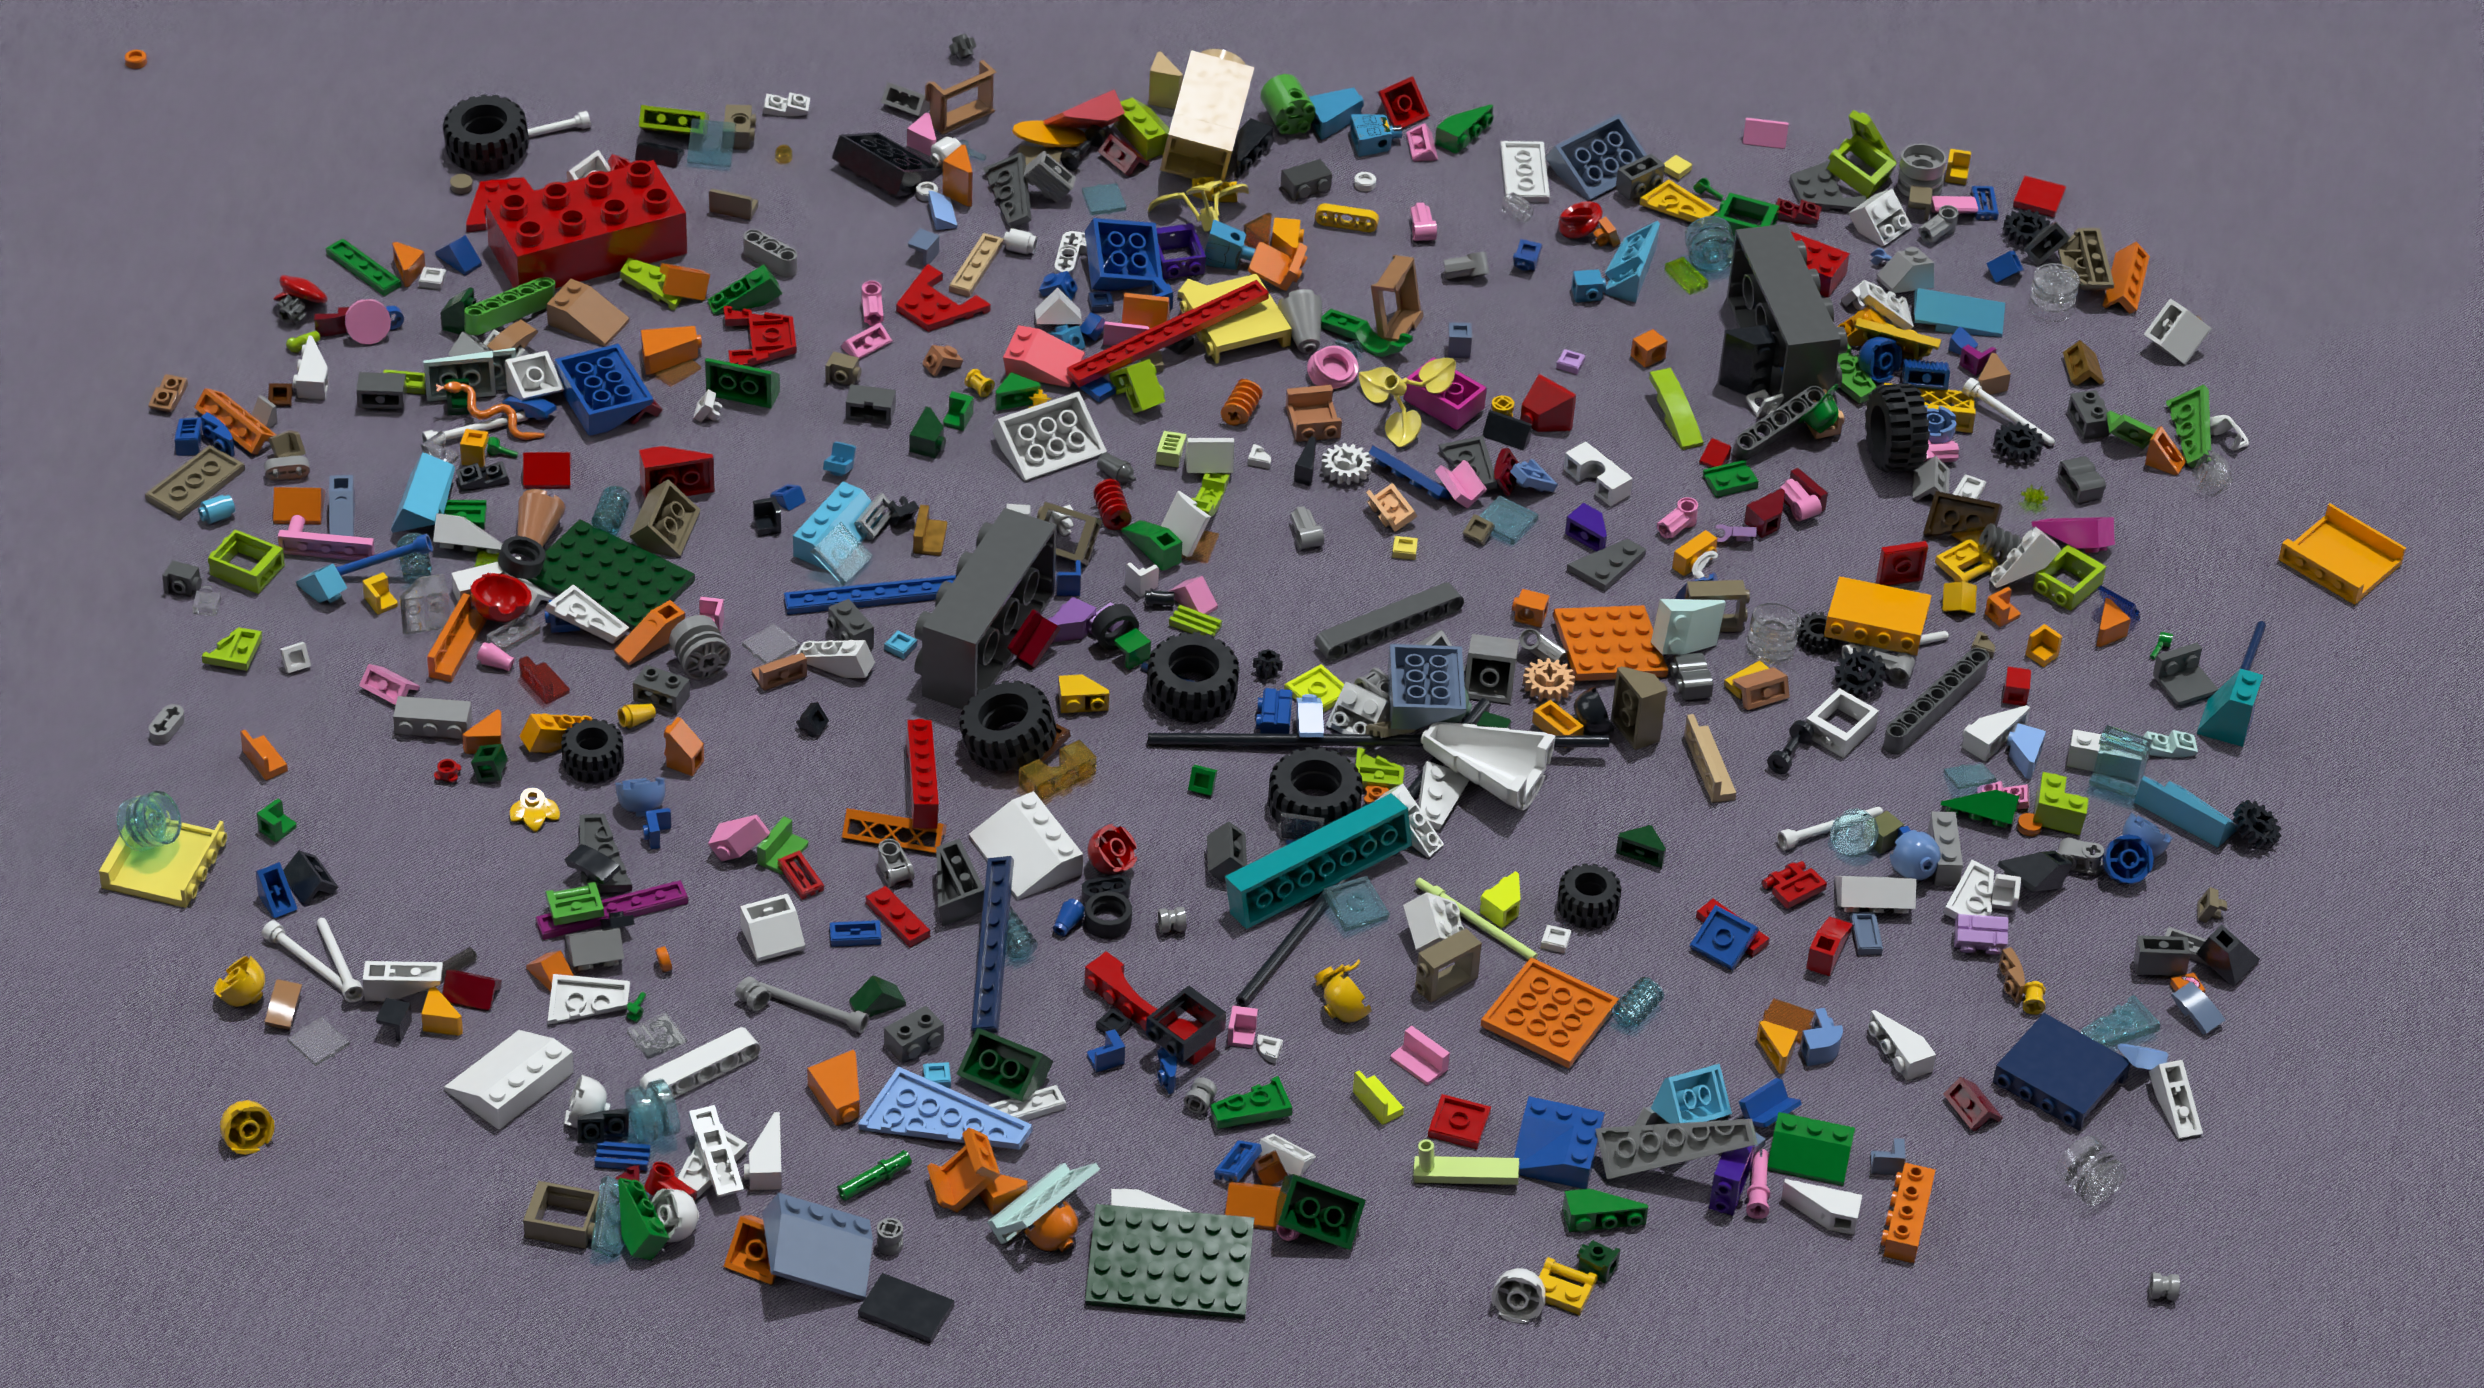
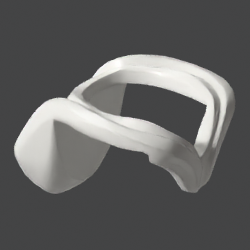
[2210,415,2249,451]

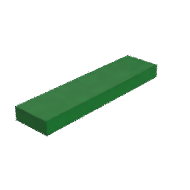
[326,239,402,296]

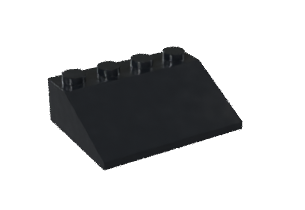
[831,132,943,198]

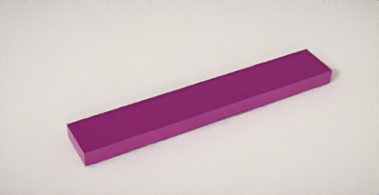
[536,880,688,940]

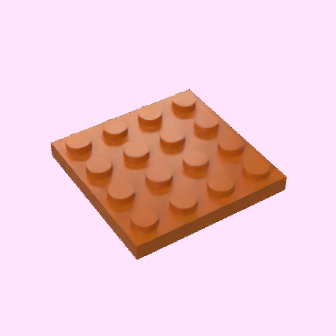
[1553,605,1668,681]
[1480,957,1619,1068]

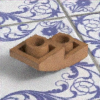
[487,320,538,351]
[148,374,188,412]
[1999,947,2025,1004]
[265,979,302,1030]

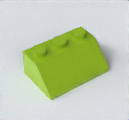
[1113,97,1170,160]

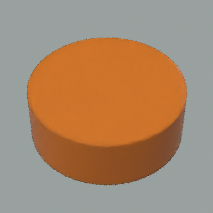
[125,49,147,69]
[2017,813,2042,836]
[655,946,673,973]

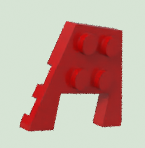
[466,177,534,232]
[896,264,991,332]
[724,306,797,366]

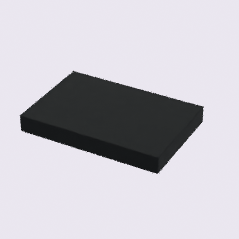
[858,1273,954,1344]

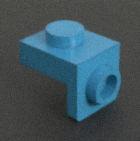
[1048,324,1085,350]
[823,441,856,476]

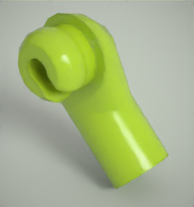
[286,331,320,353]

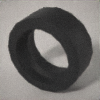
[498,536,546,579]
[1091,604,1139,650]
[1084,891,1132,938]

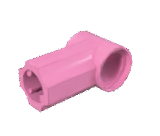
[1410,202,1437,241]
[861,280,884,326]
[1924,439,1959,462]
[1780,479,1822,521]
[1657,497,1698,539]

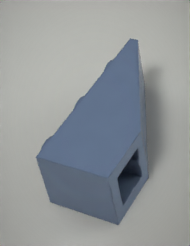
[329,475,355,537]

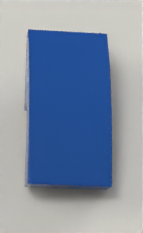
[502,396,557,420]
[201,412,235,457]
[1157,1046,1177,1094]

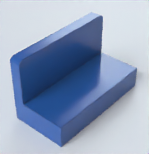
[1738,1078,1802,1128]

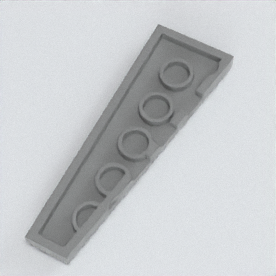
[1596,1119,1758,1179]

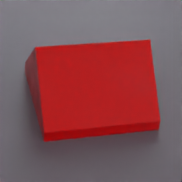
[523,452,572,489]

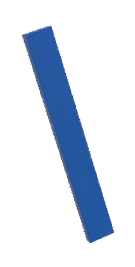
[784,575,956,615]

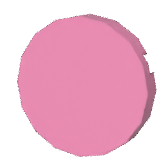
[345,299,391,345]

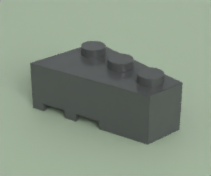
[936,838,985,926]

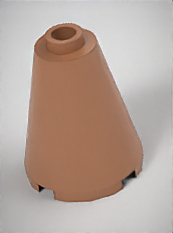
[517,489,565,547]

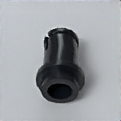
[1144,588,1175,607]

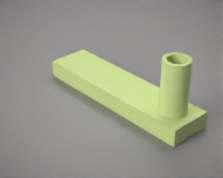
[1413,1139,1519,1185]

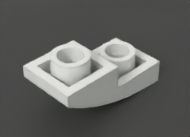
[762,92,810,117]

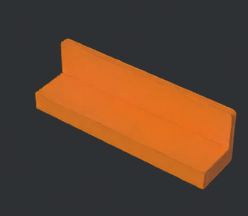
[2103,242,2150,314]

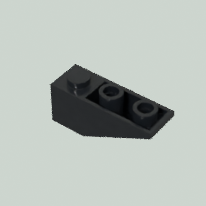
[1236,118,1274,178]

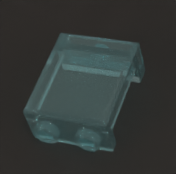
[2089,725,2153,799]

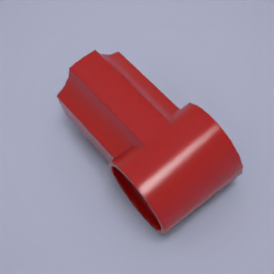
[644,1161,697,1201]

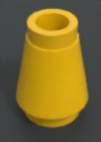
[617,704,656,728]

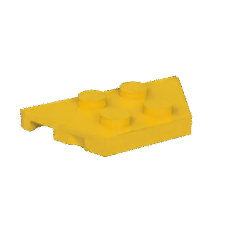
[1855,318,1941,361]

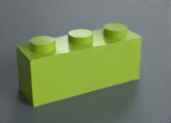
[638,105,709,137]

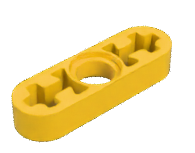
[1315,203,1379,232]

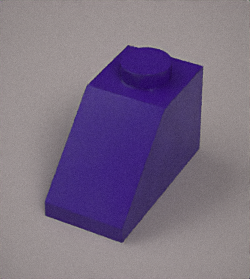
[1565,503,1607,552]

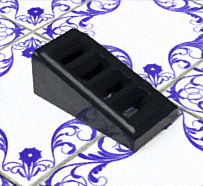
[1294,436,1316,486]

